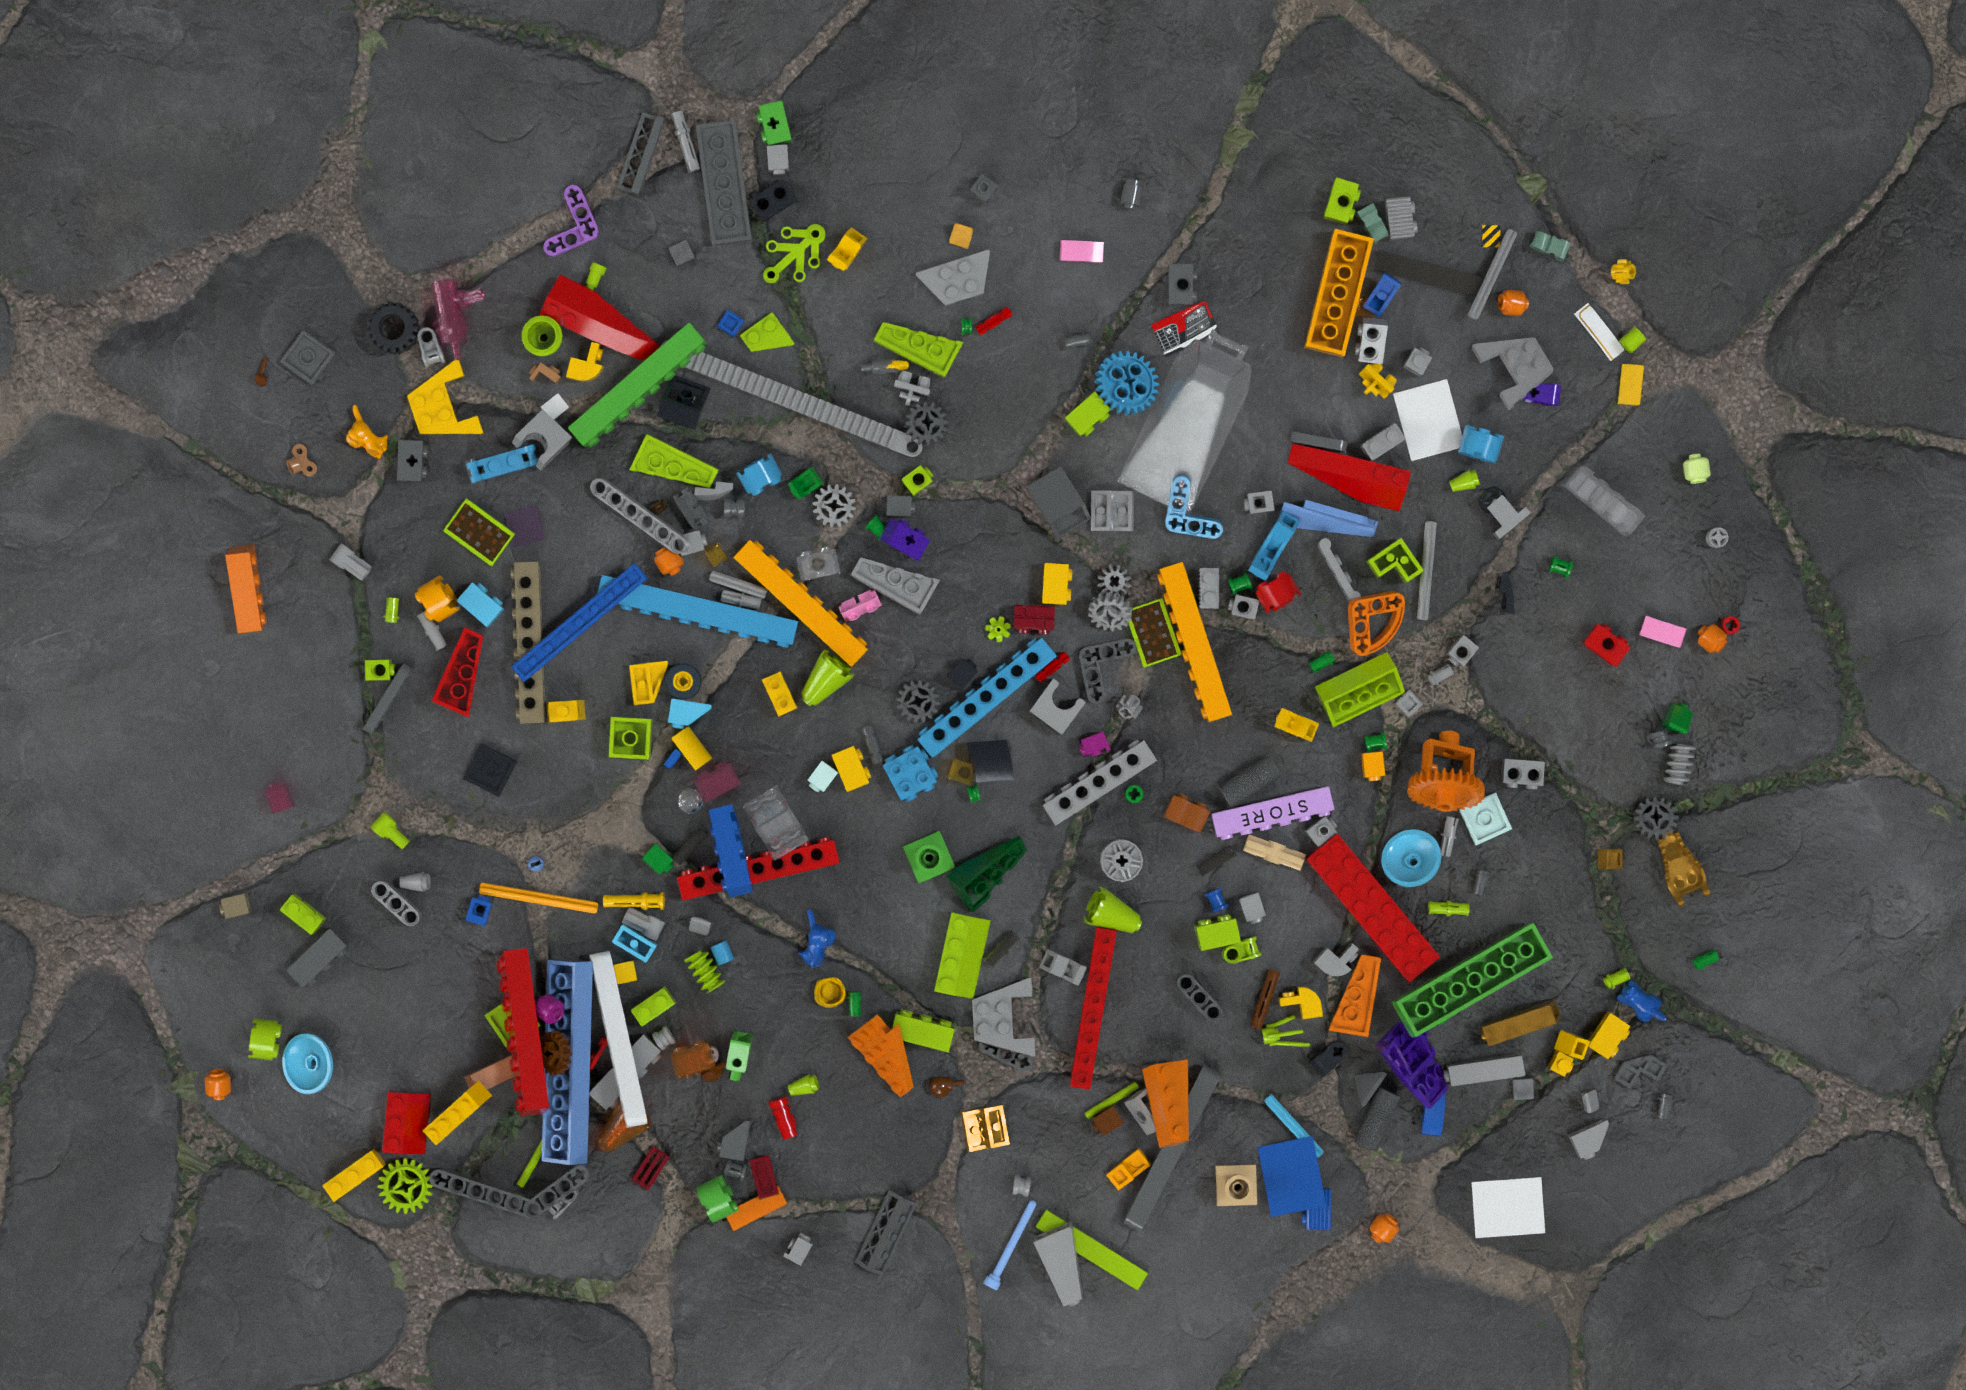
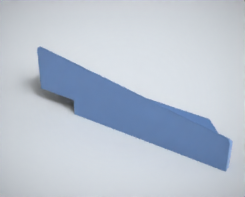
[1278,500,1378,537]

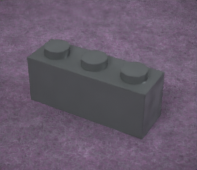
[286,927,349,988]

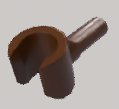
[255,357,268,387]

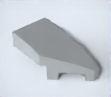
[694,482,733,501]

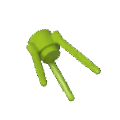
[1262,1015,1310,1047]

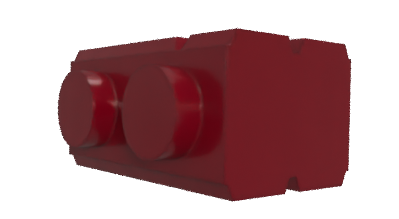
[1013,604,1055,634]

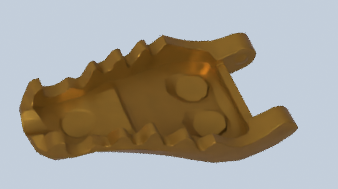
[1658,830,1711,907]

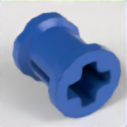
[1205,888,1228,913]

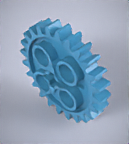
[1094,351,1159,416]

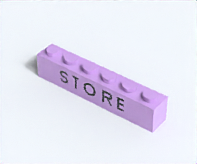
[1210,786,1334,840]

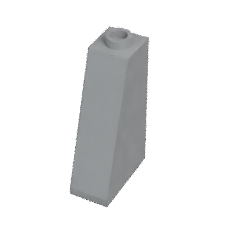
[1443,1052,1526,1086]
[1033,1221,1083,1307]

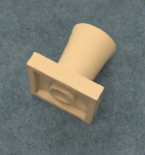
[1215,1164,1257,1206]

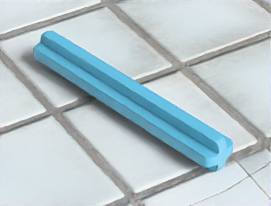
[1264,1094,1324,1158]

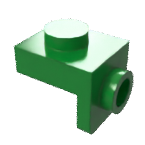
[788,467,824,500]

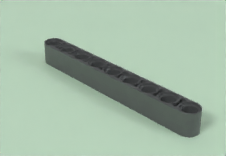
[1122,1064,1221,1232]

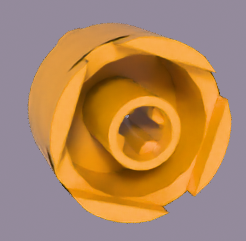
[414,576,460,622]

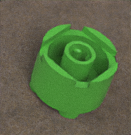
[696,1175,739,1223]

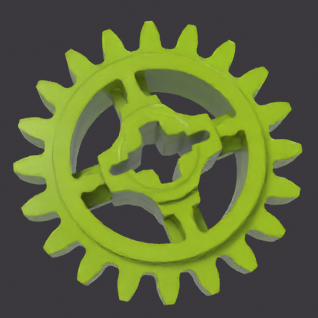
[378,1158,434,1214]

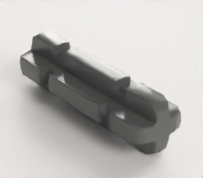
[862,725,883,764]

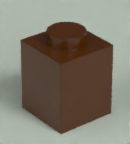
[1091,1105,1124,1136]

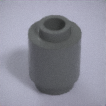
[1120,179,1143,210]

